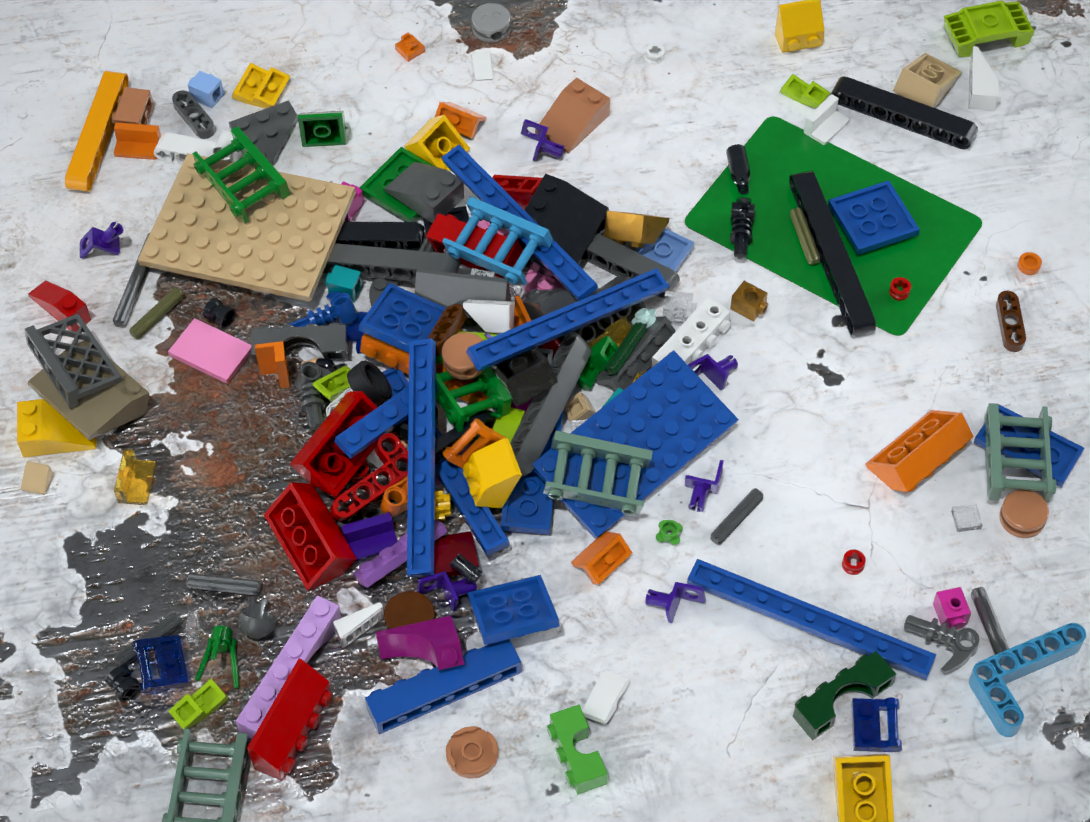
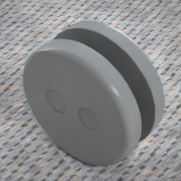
[472,3,511,43]

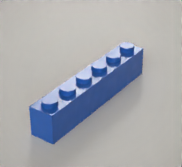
[365,639,522,735]

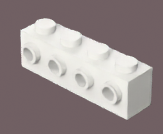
[651,297,731,368]

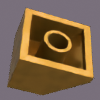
[604,211,669,248]

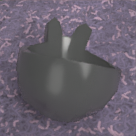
[238,596,277,639]

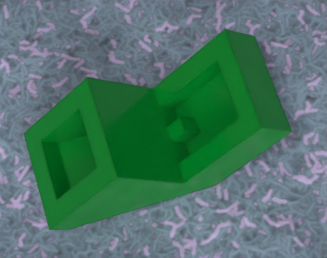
[577,336,618,390]

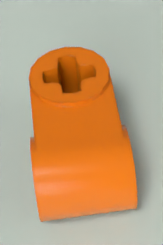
[380,476,408,517]

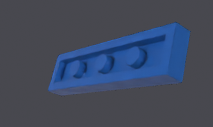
[334,386,409,459]

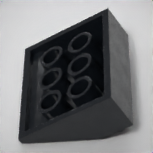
[519,173,609,280]

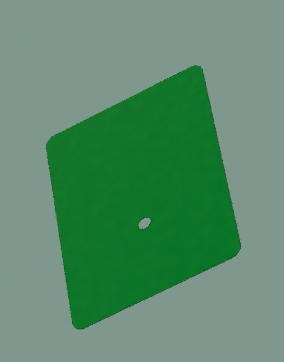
[685,116,982,336]

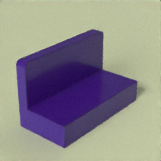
[342,512,398,562]

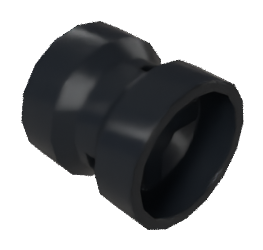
[203,298,236,329]
[105,665,142,702]

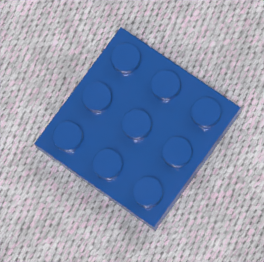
[828,180,920,255]
[358,283,446,353]
[467,575,560,645]

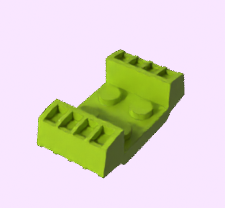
[944,0,1035,57]

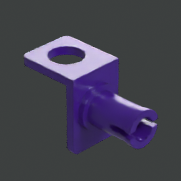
[521,119,565,161]
[80,222,124,259]
[688,354,738,390]
[685,460,724,512]
[417,571,477,612]
[645,582,706,623]

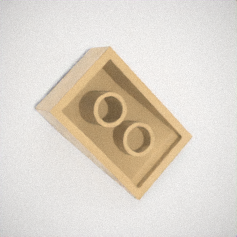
[893,53,962,108]

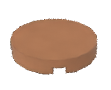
[446,726,499,779]

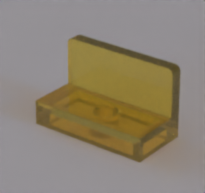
[114,449,156,505]

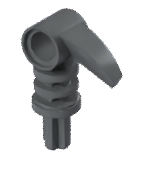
[295,361,332,430]
[904,615,979,674]

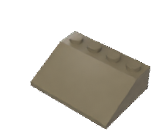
[28,340,150,440]

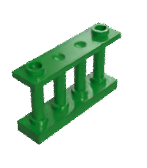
[192,126,290,223]
[435,355,512,432]

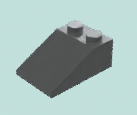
[384,162,465,223]
[522,287,606,321]

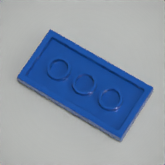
[974,405,1085,488]

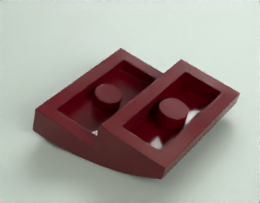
[429,531,479,577]

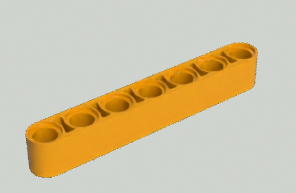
[65,71,129,192]

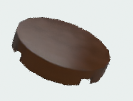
[384,591,435,629]

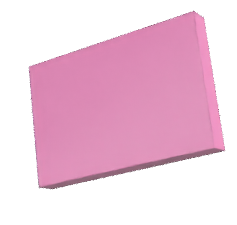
[168,318,251,384]

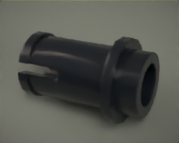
[449,553,483,584]

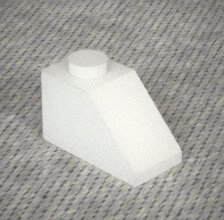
[463,299,514,334]

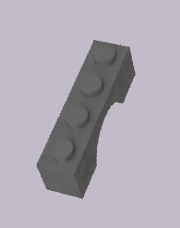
[251,323,349,364]

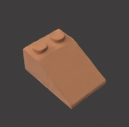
[535,77,610,154]

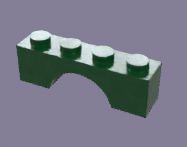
[793,651,896,741]

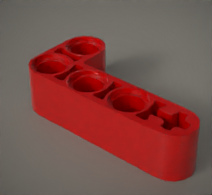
[330,433,408,522]

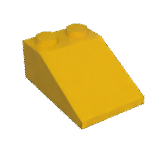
[17,399,96,458]
[833,754,894,822]

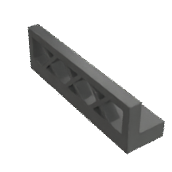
[595,316,676,391]

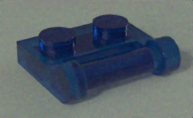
[132,635,189,693]
[851,697,902,752]

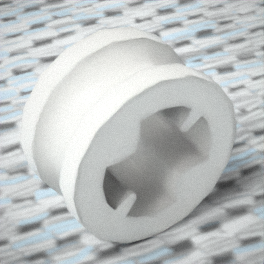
[645,44,665,64]

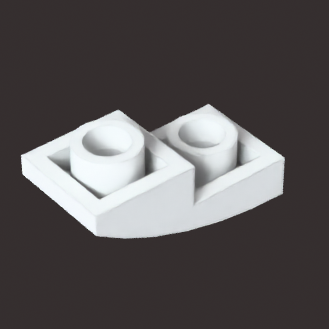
[582,670,629,724]

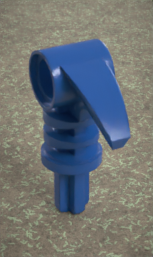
[289,292,358,327]

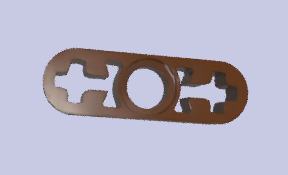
[996,291,1026,352]
[427,304,467,356]

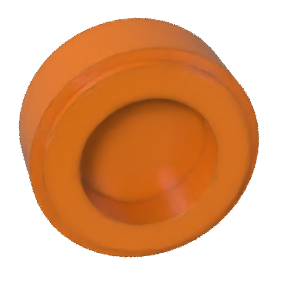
[1017,252,1042,275]

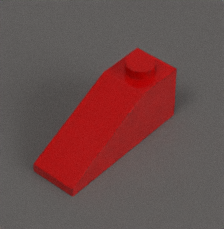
[492,174,542,210]
[28,280,91,332]

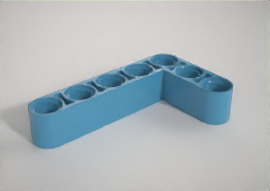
[969,623,1086,737]

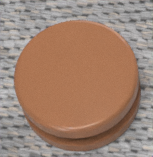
[442,332,485,379]
[999,490,1049,538]

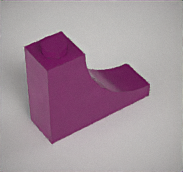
[375,615,464,670]

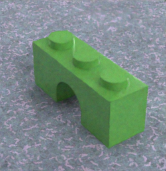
[547,704,608,795]

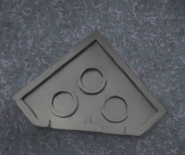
[229,100,298,167]

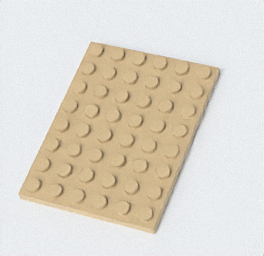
[138,153,356,302]

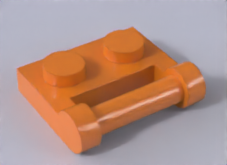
[442,419,506,469]

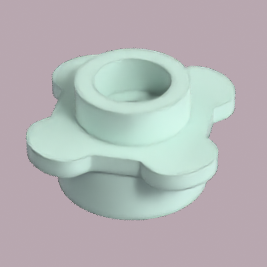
[631,308,657,328]

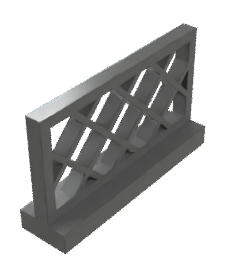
[25,314,122,408]

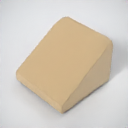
[564,392,596,424]
[21,461,53,495]

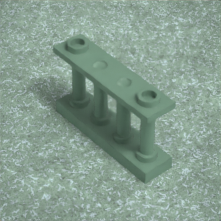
[984,403,1057,503]
[543,431,653,515]
[162,729,250,822]

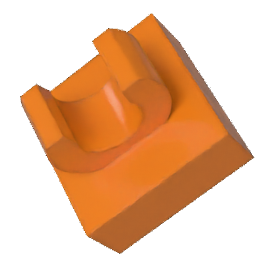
[395,32,425,62]

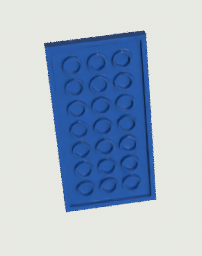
[532,350,739,539]

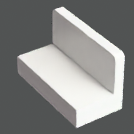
[804,94,850,145]

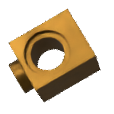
[730,280,768,322]

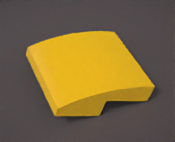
[232,63,290,108]

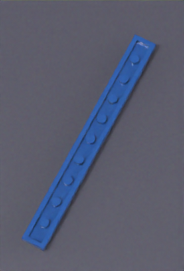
[441,145,598,301]
[466,268,669,372]
[407,338,436,578]
[382,367,509,556]
[687,559,936,680]

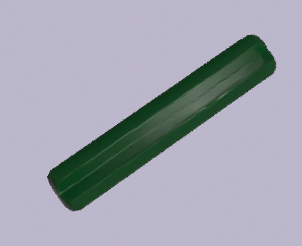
[605,322,646,376]

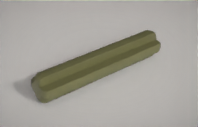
[790,207,820,265]
[129,287,184,340]

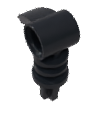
[730,197,755,259]

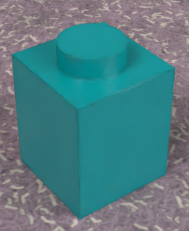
[325,265,363,303]

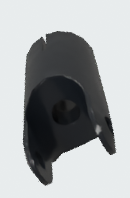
[726,144,750,194]

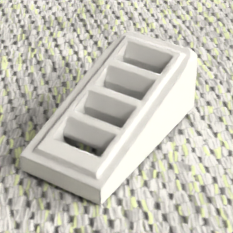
[333,602,384,648]

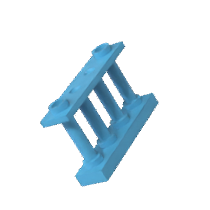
[442,196,554,286]

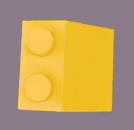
[775,0,825,53]
[404,115,470,171]
[463,438,522,508]

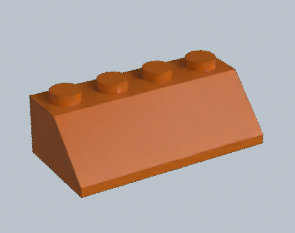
[865,410,974,492]

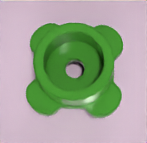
[656,520,683,545]

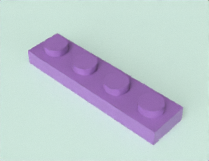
[352,520,448,588]

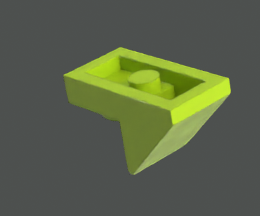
[313,365,351,402]

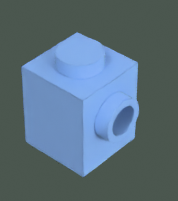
[188,71,224,108]

